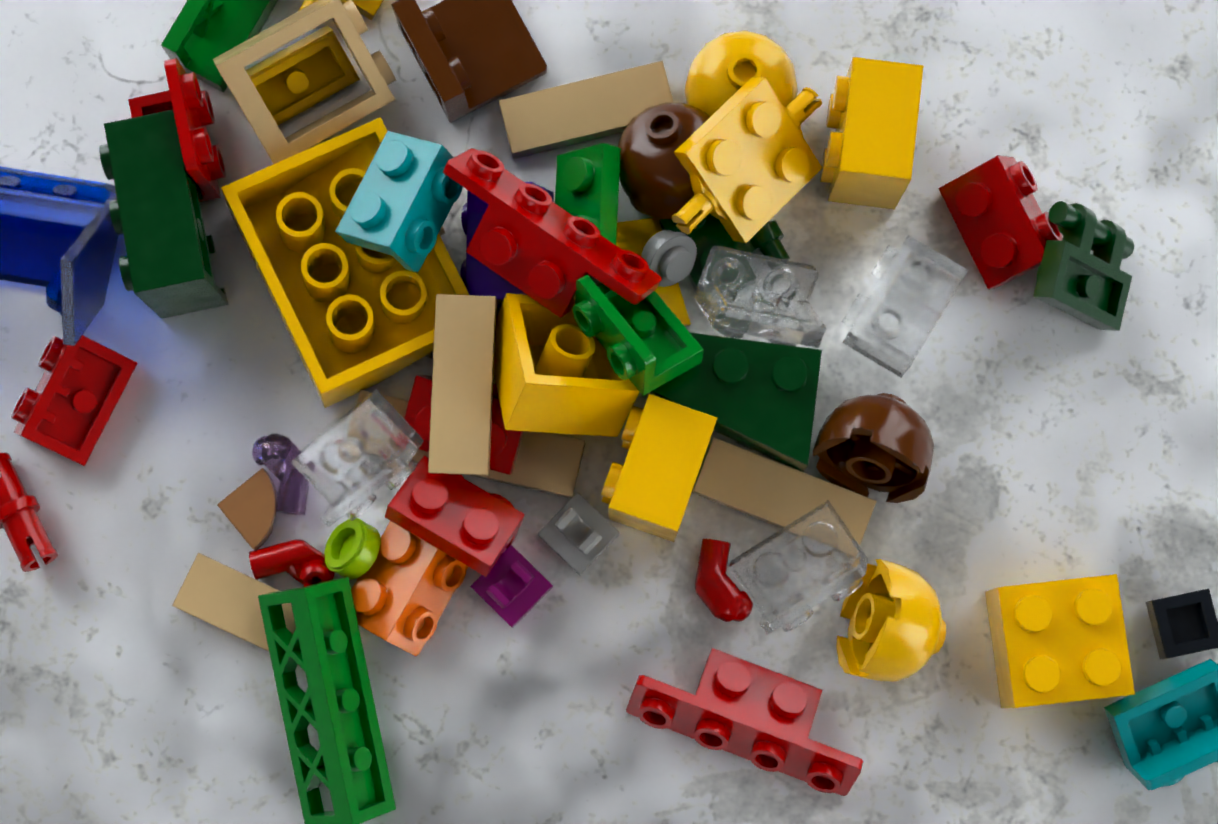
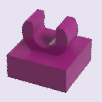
[470,545,553,628]

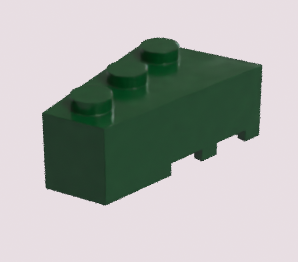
[99,110,229,319]
[638,333,822,472]

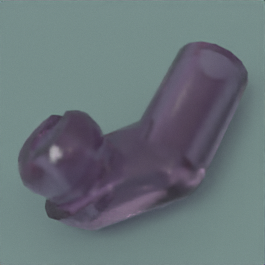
[252,433,311,515]

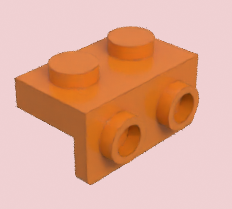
[351,521,468,656]

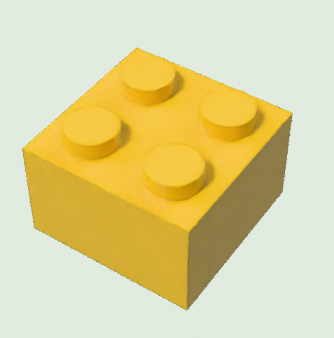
[820,57,924,210]
[494,293,639,437]
[601,394,717,542]
[985,574,1135,708]

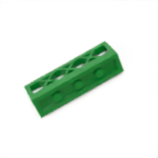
[161,0,278,92]
[258,577,396,824]

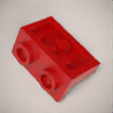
[11,330,138,466]

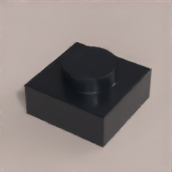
[1146,589,1218,659]

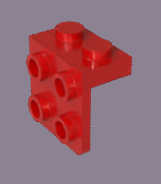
[128,58,226,202]

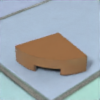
[217,468,277,550]

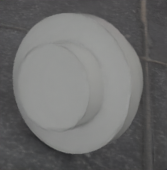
[641,230,697,287]

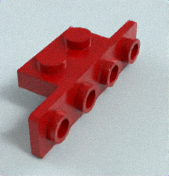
[443,148,662,318]
[626,648,863,796]

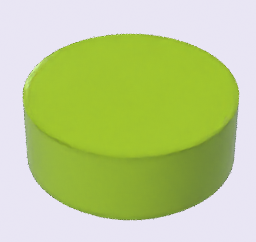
[324,518,381,580]

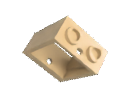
[213,0,396,164]

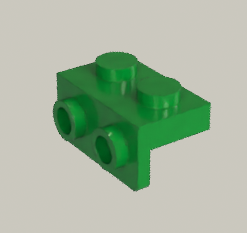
[555,143,621,276]
[572,275,704,396]

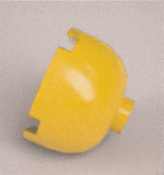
[685,30,798,117]
[836,559,946,682]

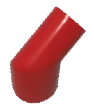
[249,539,335,587]
[695,539,753,622]

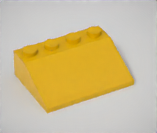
[221,117,469,408]

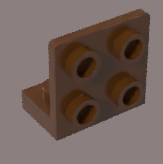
[391,0,547,123]

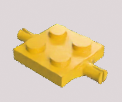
[672,77,822,243]

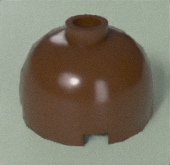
[618,103,710,219]
[813,393,934,503]

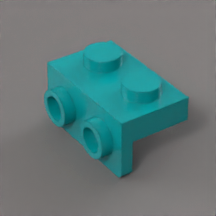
[335,131,463,272]
[1104,659,1218,790]

